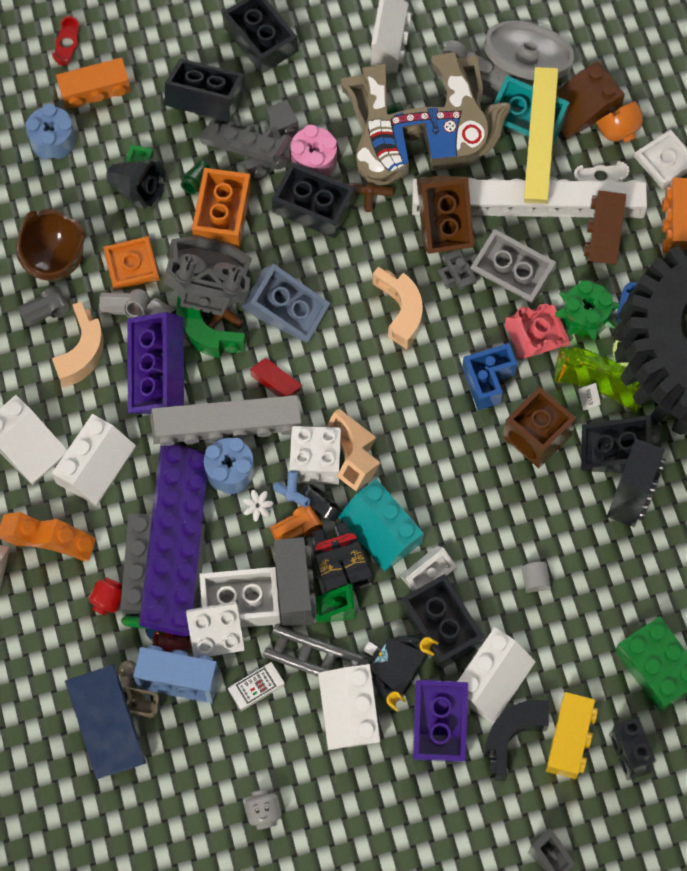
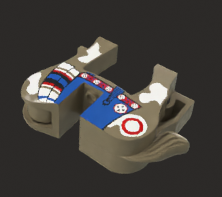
[341,52,511,186]

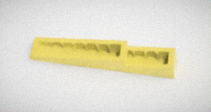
[524,67,558,204]

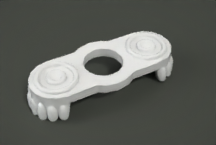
[574,161,630,182]

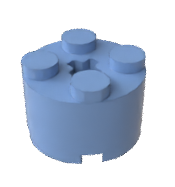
[25,104,75,160]
[204,438,255,494]

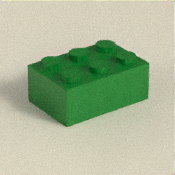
[615,616,687,714]

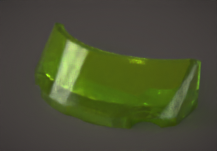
[553,346,642,413]

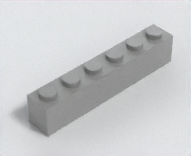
[150,395,301,446]

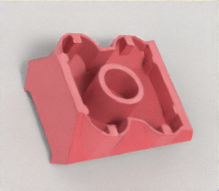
[505,304,570,359]

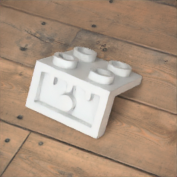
[289,426,341,485]
[186,602,245,658]

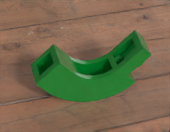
[177,295,246,358]

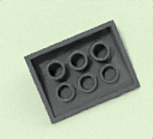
[120,514,205,617]

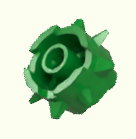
[555,280,620,340]

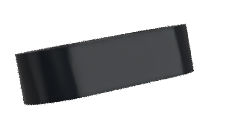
[300,483,343,522]

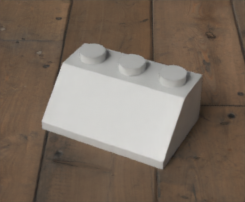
[371,0,412,73]
[52,414,136,506]
[458,627,535,724]
[318,664,380,750]

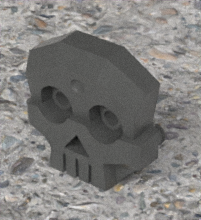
[163,235,252,316]

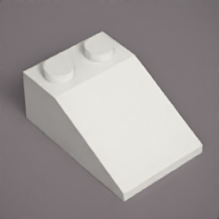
[0,395,67,485]

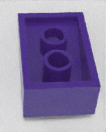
[412,680,468,763]

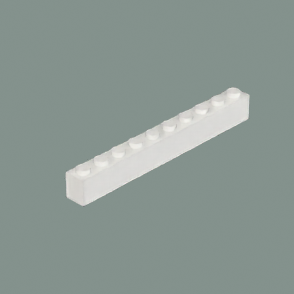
[412,177,647,218]

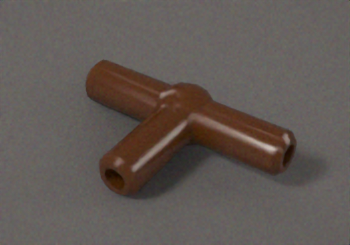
[347,183,393,212]
[206,307,244,329]

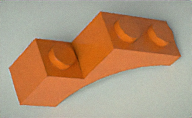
[0,512,96,562]

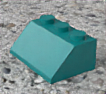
[494,75,570,146]
[338,478,424,572]

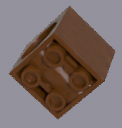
[503,386,576,469]

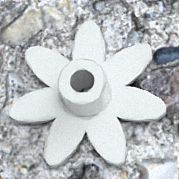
[242,490,274,522]

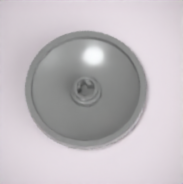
[484,21,574,80]

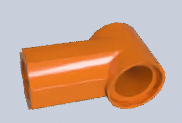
[270,505,323,540]

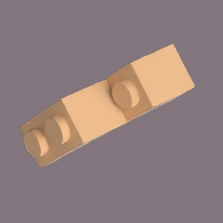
[326,409,380,491]

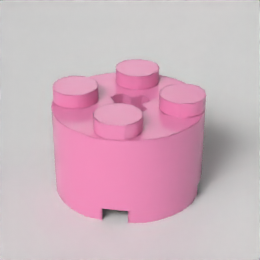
[291,125,337,177]

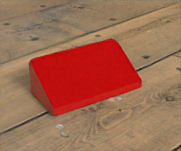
[250,358,303,397]

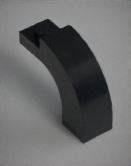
[485,700,549,781]

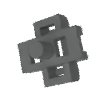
[438,249,479,291]

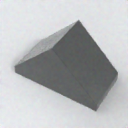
[528,828,575,871]

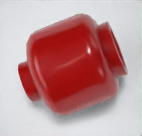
[88,577,122,616]

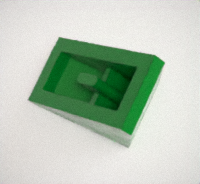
[315,584,355,623]

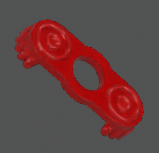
[52,16,80,66]

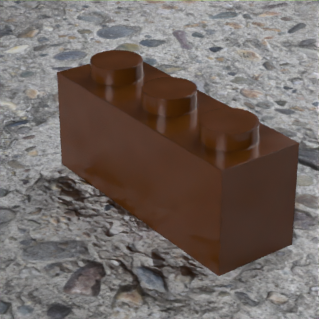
[584,190,627,265]

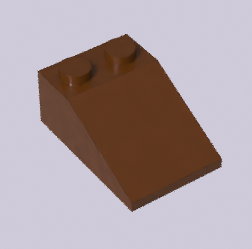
[556,61,625,140]

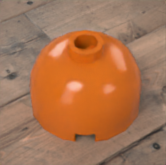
[596,101,643,144]

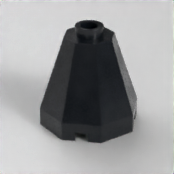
[106,159,166,209]

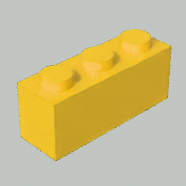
[545,692,598,779]

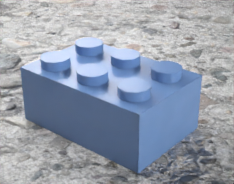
[133,645,220,704]

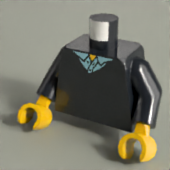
[363,635,438,711]

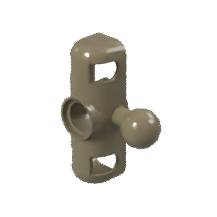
[118,660,160,718]

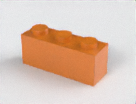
[56,57,131,109]

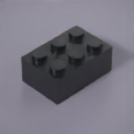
[222,0,298,74]
[164,58,245,122]
[271,162,355,239]
[401,574,485,670]

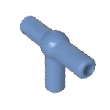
[273,470,310,507]

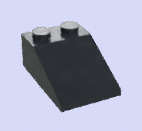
[581,415,661,473]

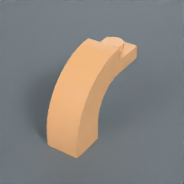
[373,267,423,349]
[52,302,104,388]

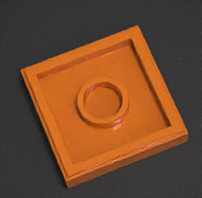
[103,236,160,291]

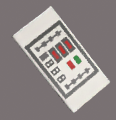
[228,662,285,711]

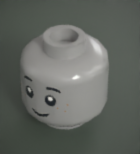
[245,789,282,830]

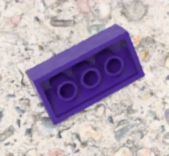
[127,312,184,414]

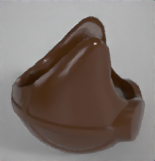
[16,209,86,281]

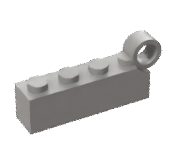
[442,40,534,100]

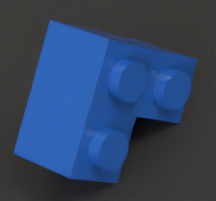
[462,343,517,410]

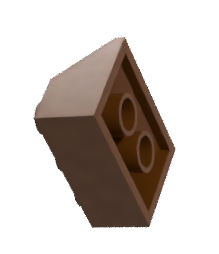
[416,176,474,254]

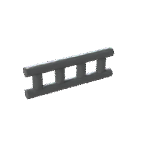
[263,624,370,676]

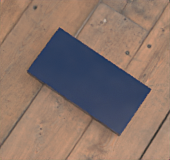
[65,664,146,780]

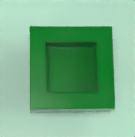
[125,144,154,162]

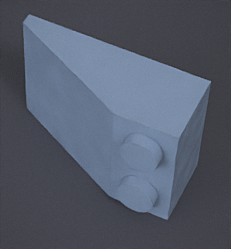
[241,264,331,343]

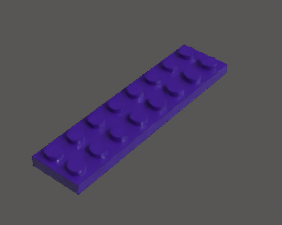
[139,444,207,637]

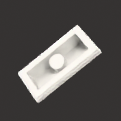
[400,546,457,591]

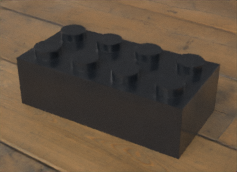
[607,439,666,527]

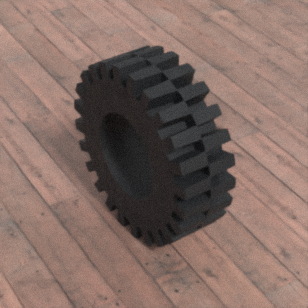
[614,246,687,435]

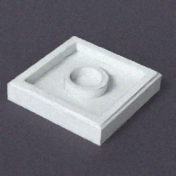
[634,130,687,189]

